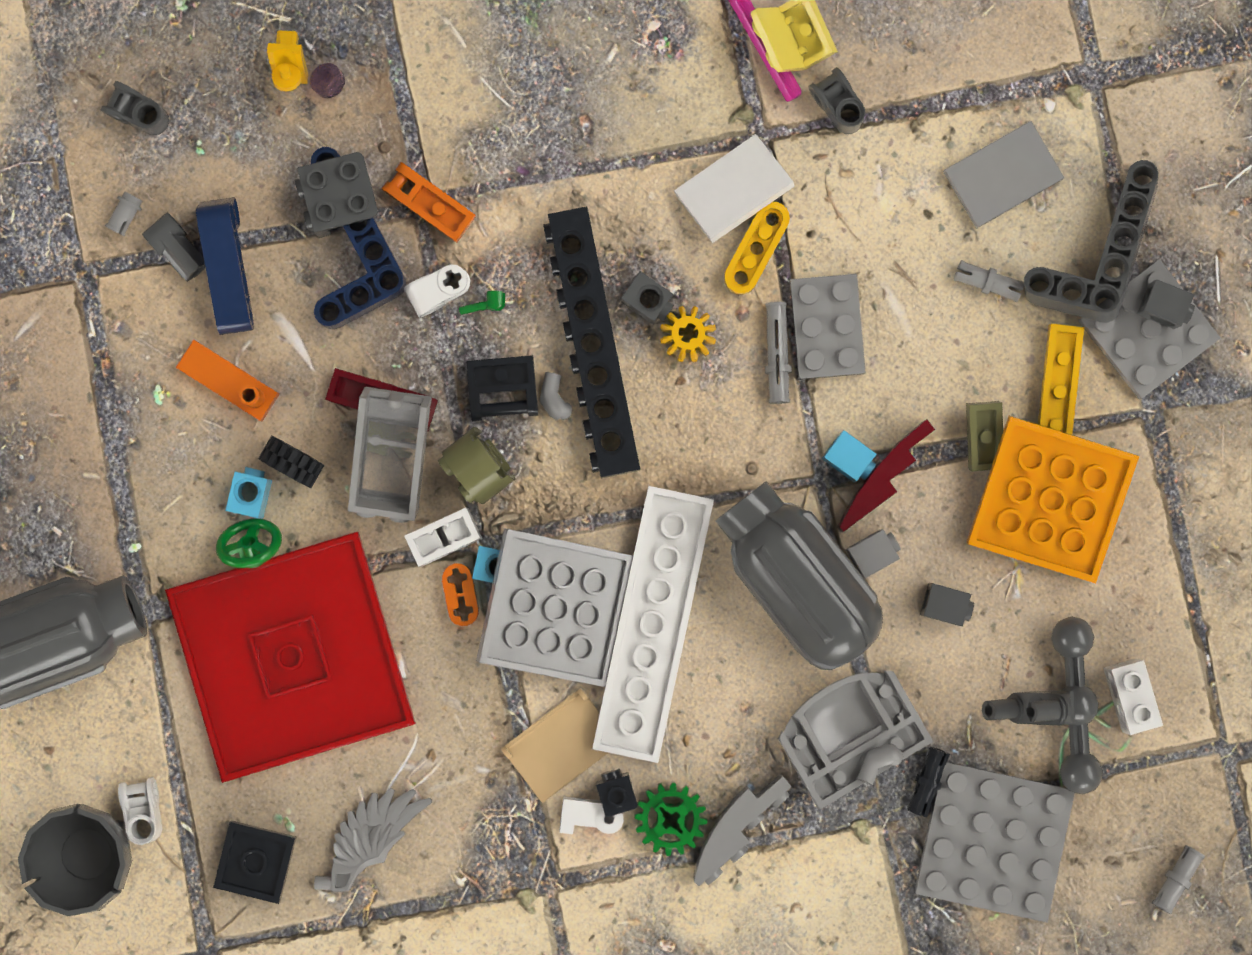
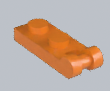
[381,162,476,243]

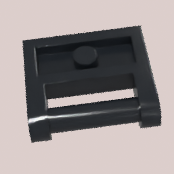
[466,355,539,422]

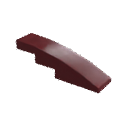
[837,419,935,532]

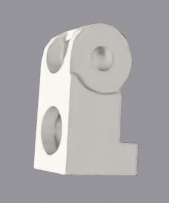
[559,796,624,834]

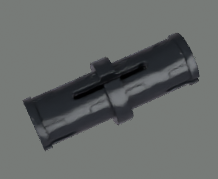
[907,746,950,817]

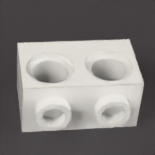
[404,508,482,567]
[1103,659,1163,735]

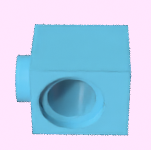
[822,430,876,482]
[225,467,272,519]
[472,546,499,583]

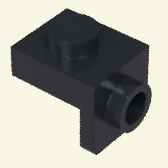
[596,769,638,817]

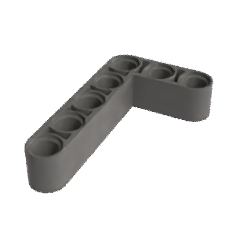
[1024,160,1159,323]

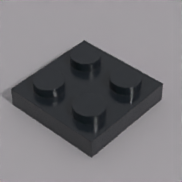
[213,821,297,904]

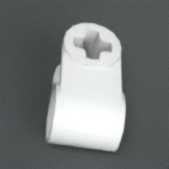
[404,264,470,318]
[118,777,162,845]

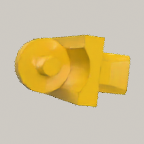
[267,30,308,92]

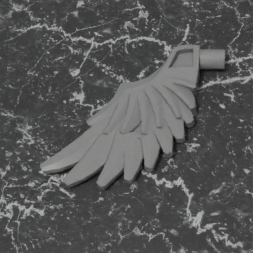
[314,788,432,892]

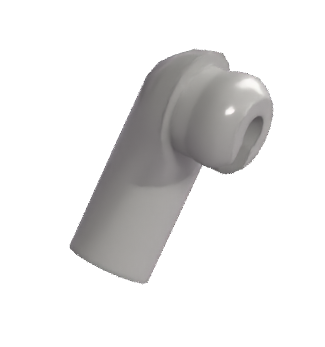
[857,744,903,785]

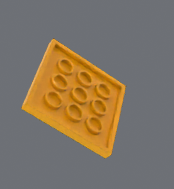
[967,415,1139,584]

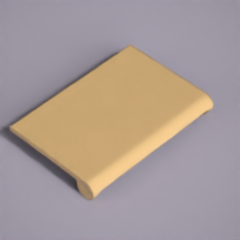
[501,688,608,803]

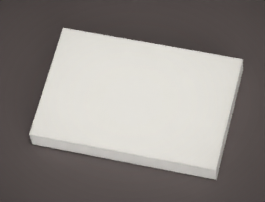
[674,134,795,243]

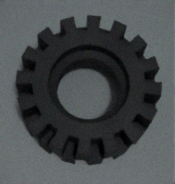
[258,435,324,488]

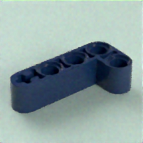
[196,197,254,335]

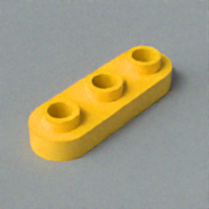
[724,201,790,295]

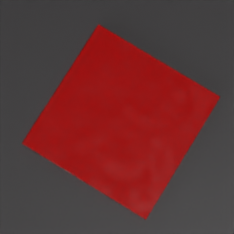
[165,532,416,783]

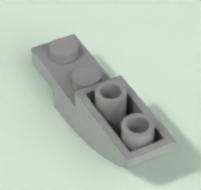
[693,774,792,886]

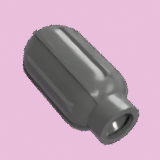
[715,481,883,670]
[0,575,147,709]

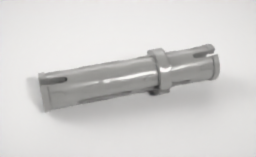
[765,302,792,404]

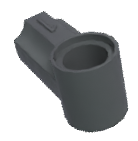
[142,212,205,282]

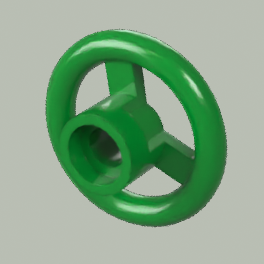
[216,518,282,568]

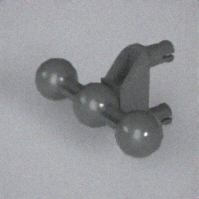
[982,616,1103,795]

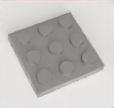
[1078,259,1220,399]

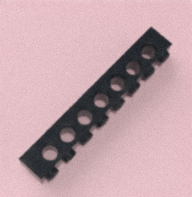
[543,206,640,479]

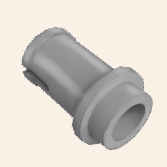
[105,192,142,236]

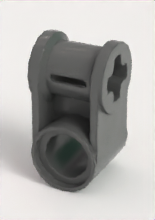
[808,67,865,134]
[100,81,169,135]

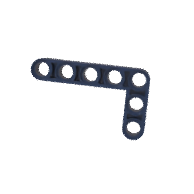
[311,147,407,330]

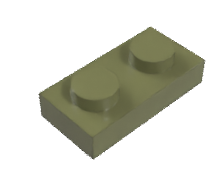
[966,401,1003,472]

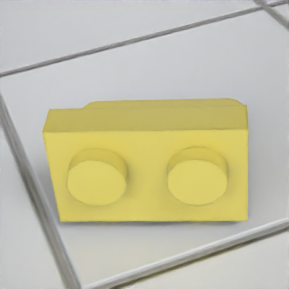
[751,0,838,72]

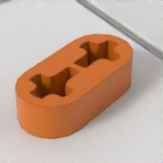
[442,563,479,626]

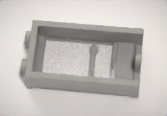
[348,387,432,523]

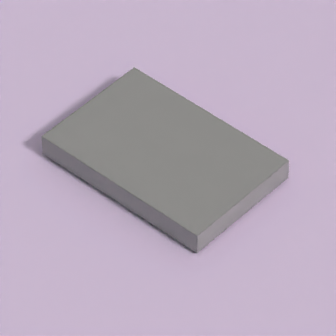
[943,121,1064,229]

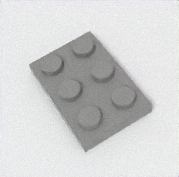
[790,274,866,380]

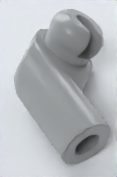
[540,372,572,420]

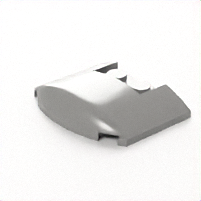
[778,671,934,810]

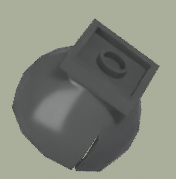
[18,804,133,916]

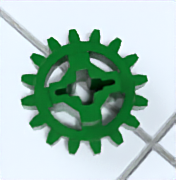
[634,781,708,856]

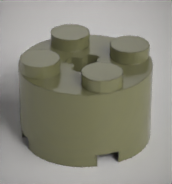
[438,426,516,504]

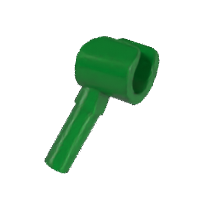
[459,291,505,315]

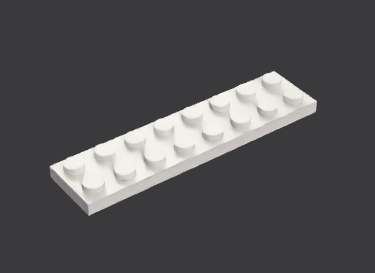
[592,486,714,763]

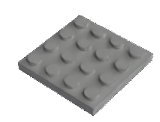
[476,528,633,687]
[914,762,1075,923]

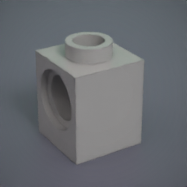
[845,529,901,579]

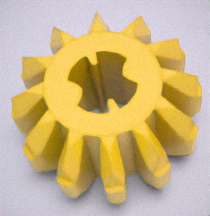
[660,306,716,363]

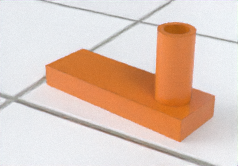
[176,340,280,422]

